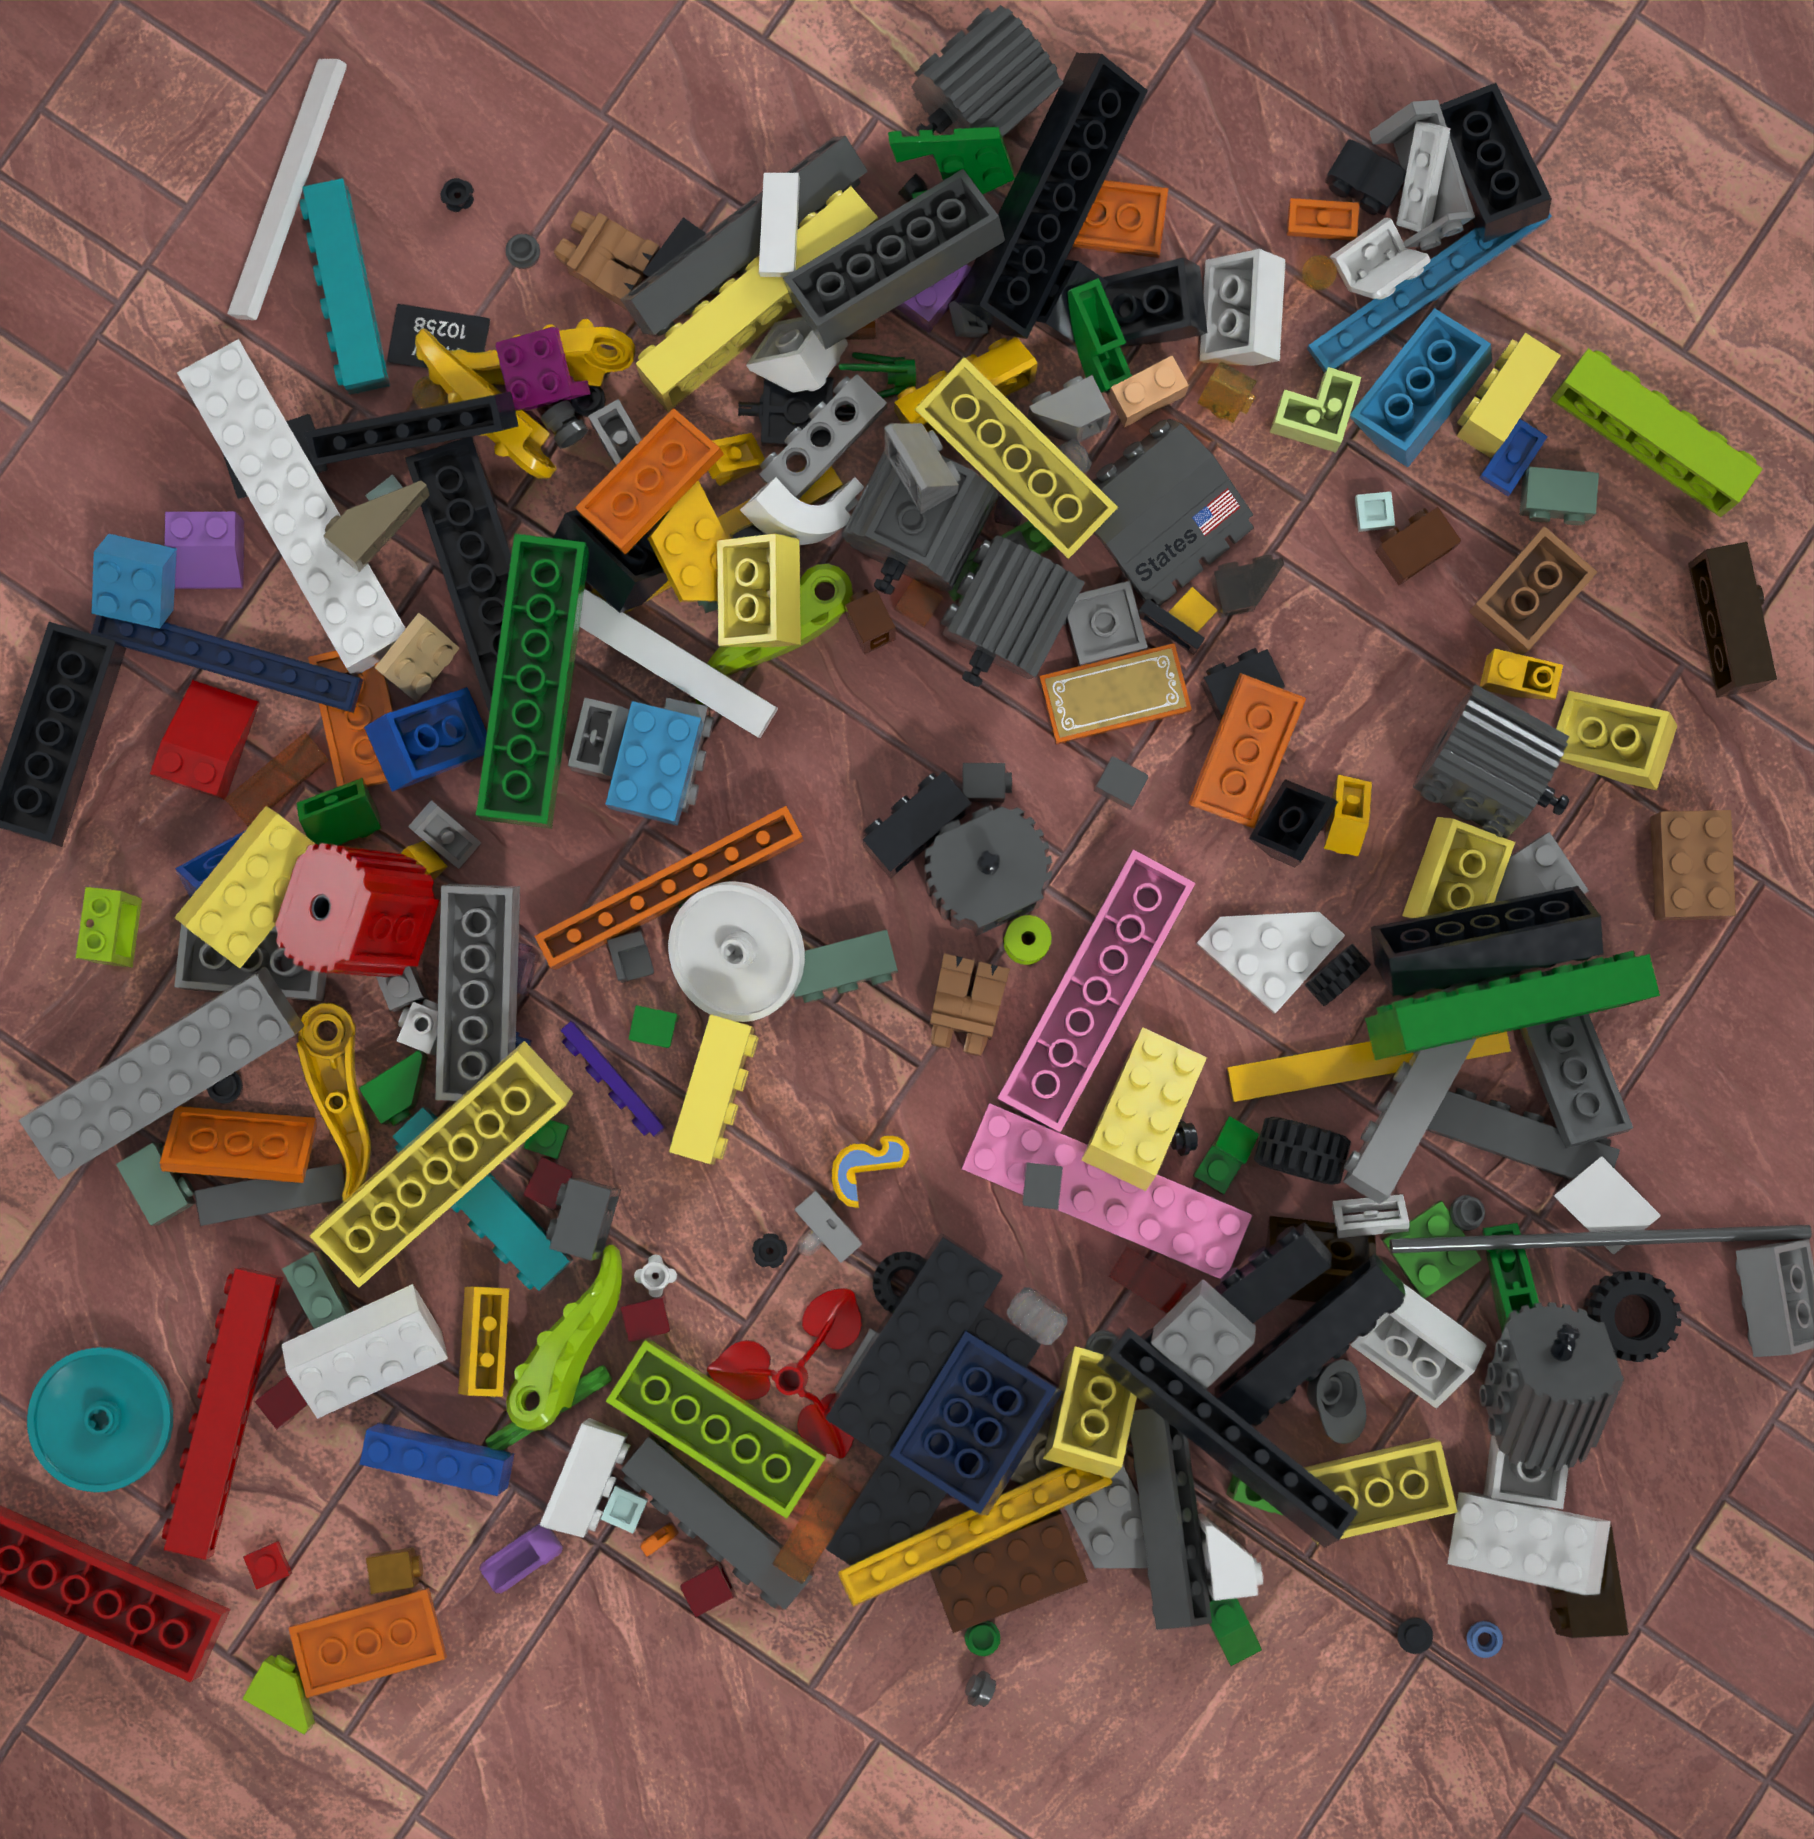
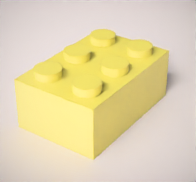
[1456,333,1561,458]
[1043,1346,1137,1479]

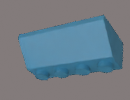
[1350,308,1492,468]

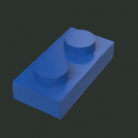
[1479,419,1548,496]

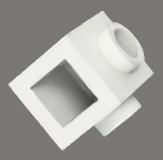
[397,999,438,1055]

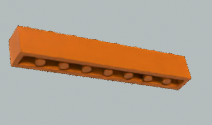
[534,806,804,970]

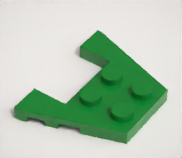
[888,127,1015,199]

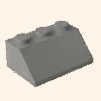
[1736,1239,1814,1357]

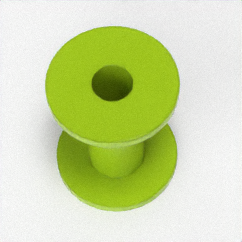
[1004,915,1052,965]

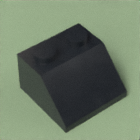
[1249,779,1338,868]

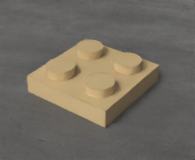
[375,613,460,702]

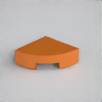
[640,1522,679,1557]

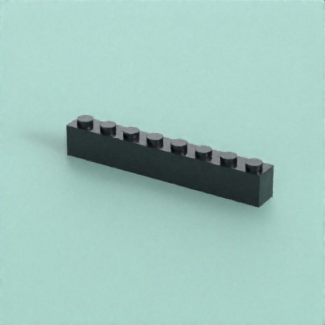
[1096,1327,1358,1548]

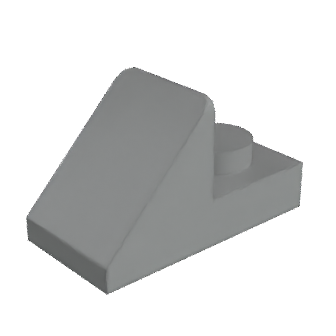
[408,800,481,869]

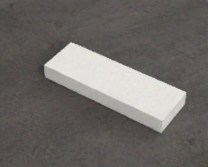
[1396,121,1451,232]
[759,173,800,277]

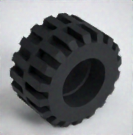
[1254,1117,1351,1185]
[1584,1271,1682,1362]

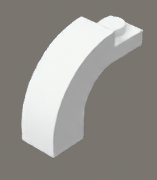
[740,477,864,545]

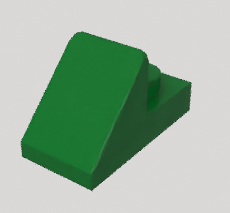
[1193,1116,1260,1194]

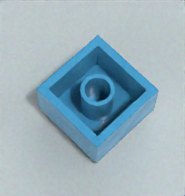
[92,534,177,629]

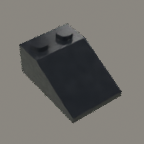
[1103,257,1208,347]

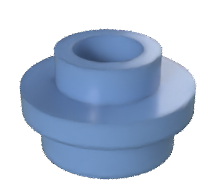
[1466,1621,1503,1658]

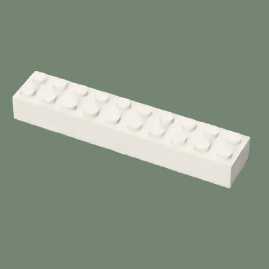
[177,339,406,676]

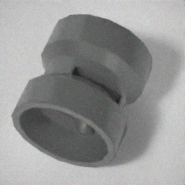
[541,400,589,449]

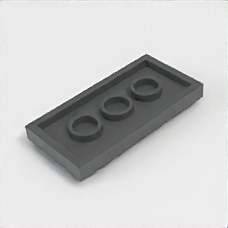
[1520,1014,1633,1149]

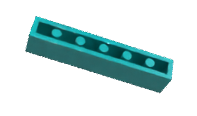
[299,178,390,395]
[392,1107,573,1291]

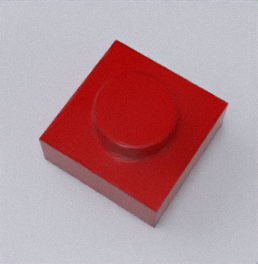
[243,1541,292,1590]

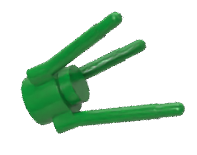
[838,352,916,407]

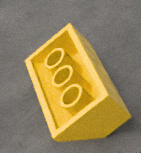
[894,337,1038,434]

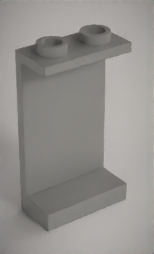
[1369,100,1475,250]

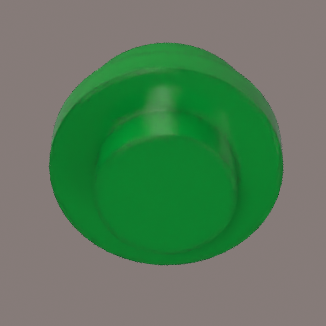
[965,1620,1001,1656]

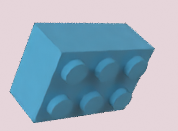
[606,701,704,826]

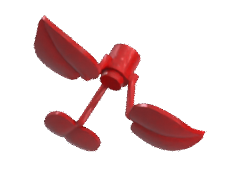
[707,1288,862,1459]

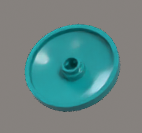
[27,1347,174,1492]

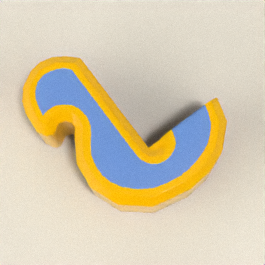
[831,1136,910,1208]

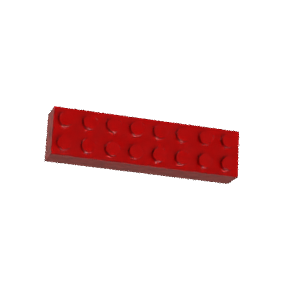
[0,1505,231,1683]

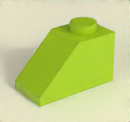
[242,1655,315,1735]

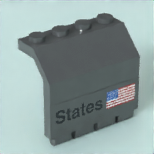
[1092,418,1254,607]

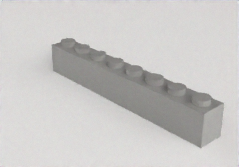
[1342,974,1512,1204]

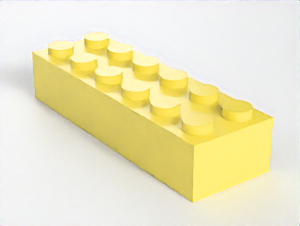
[915,357,1118,559]

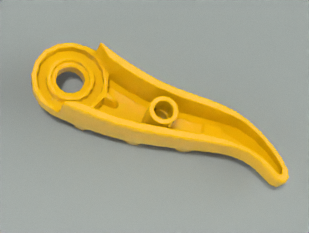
[450,319,636,386]
[415,328,557,479]
[296,1003,371,1201]

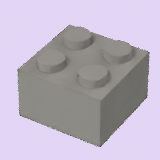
[1151,1279,1256,1389]

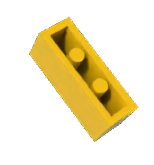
[458,1287,509,1397]

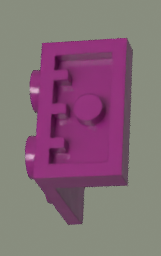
[496,327,591,411]

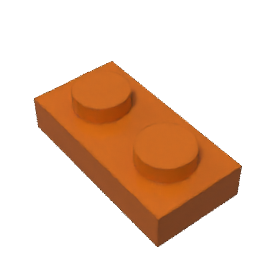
[1287,198,1359,240]

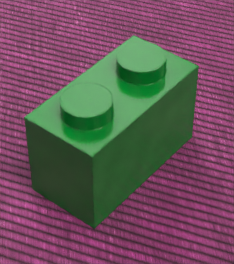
[297,778,381,846]

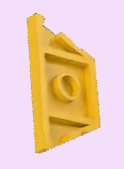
[648,480,728,602]

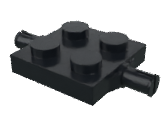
[738,377,856,447]

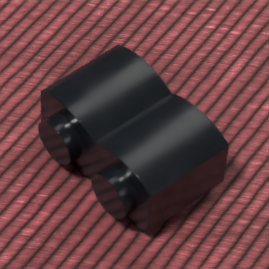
[1325,139,1406,215]

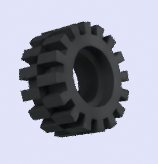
[1305,944,1371,1007]
[873,1251,924,1311]

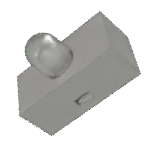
[794,1190,863,1263]

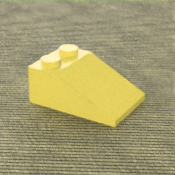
[1556,691,1678,790]

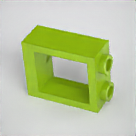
[76,887,142,968]

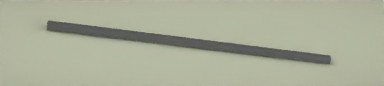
[1389,1225,1812,1253]

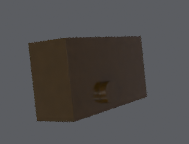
[1688,542,1777,698]

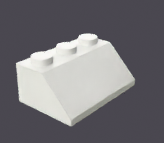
[1199,249,1285,366]
[1350,1283,1487,1409]
[540,1418,631,1538]
[1198,1514,1263,1601]

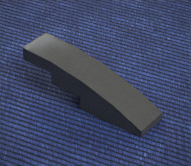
[194,1163,345,1226]

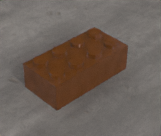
[930,1509,1088,1633]

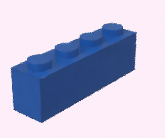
[360,1423,515,1496]

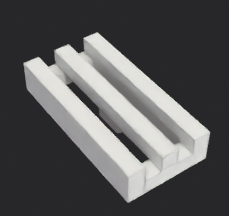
[1332,1194,1410,1238]

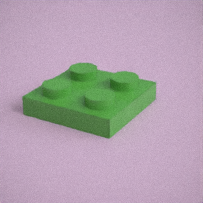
[1382,1201,1482,1299]

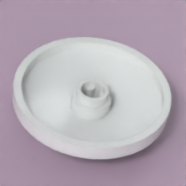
[668,881,805,1022]

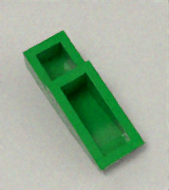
[1068,278,1132,393]

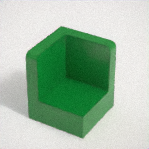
[628,1005,680,1048]

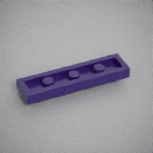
[560,1021,667,1137]

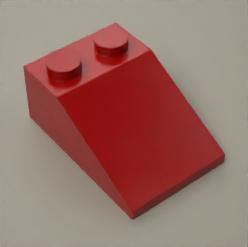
[150,680,260,801]

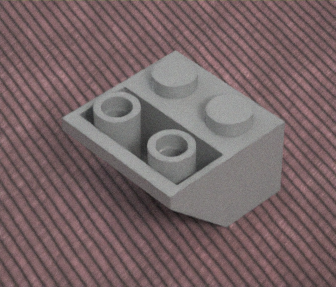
[1027,375,1111,444]
[568,698,630,780]

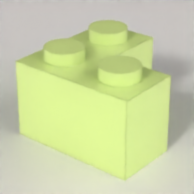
[1270,367,1361,453]

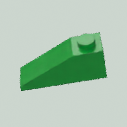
[1482,1223,1539,1333]

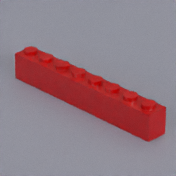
[162,1267,284,1560]

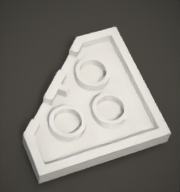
[1196,912,1345,1014]

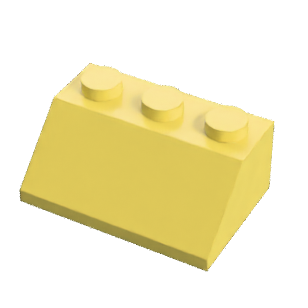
[717,533,801,647]
[1402,817,1515,919]

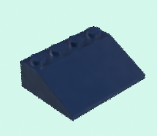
[890,1331,1063,1515]

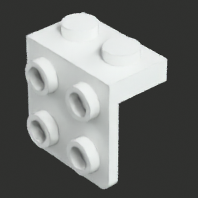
[1330,218,1431,300]

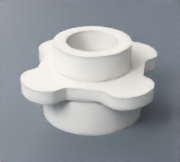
[634,1255,677,1297]

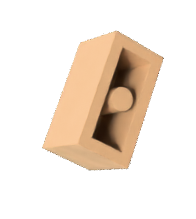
[1108,355,1189,428]

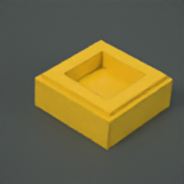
[1168,587,1218,633]

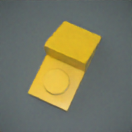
[708,433,765,486]

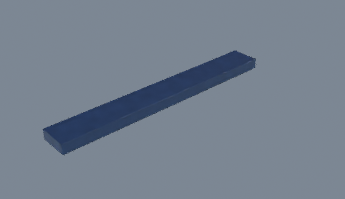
[91,615,363,713]

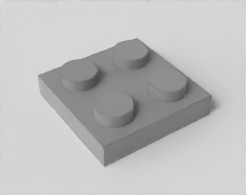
[1066,581,1148,666]

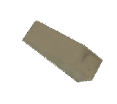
[323,481,430,572]

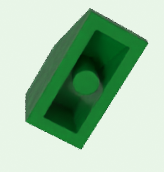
[359,1050,428,1126]
[1209,1595,1262,1666]

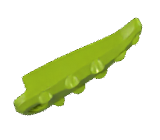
[695,564,853,706]
[506,1244,622,1431]

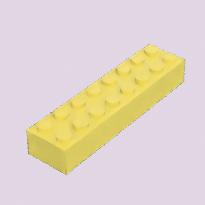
[636,186,878,412]
[310,1041,573,1288]

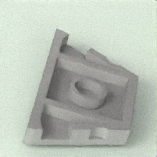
[1064,1465,1148,1568]

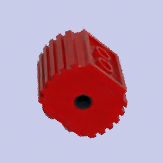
[275,843,440,977]

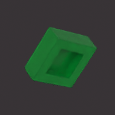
[524,1119,569,1159]

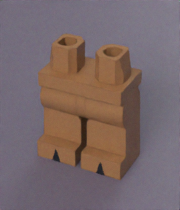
[554,211,660,310]
[929,953,1010,1057]

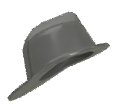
[1306,1359,1367,1444]

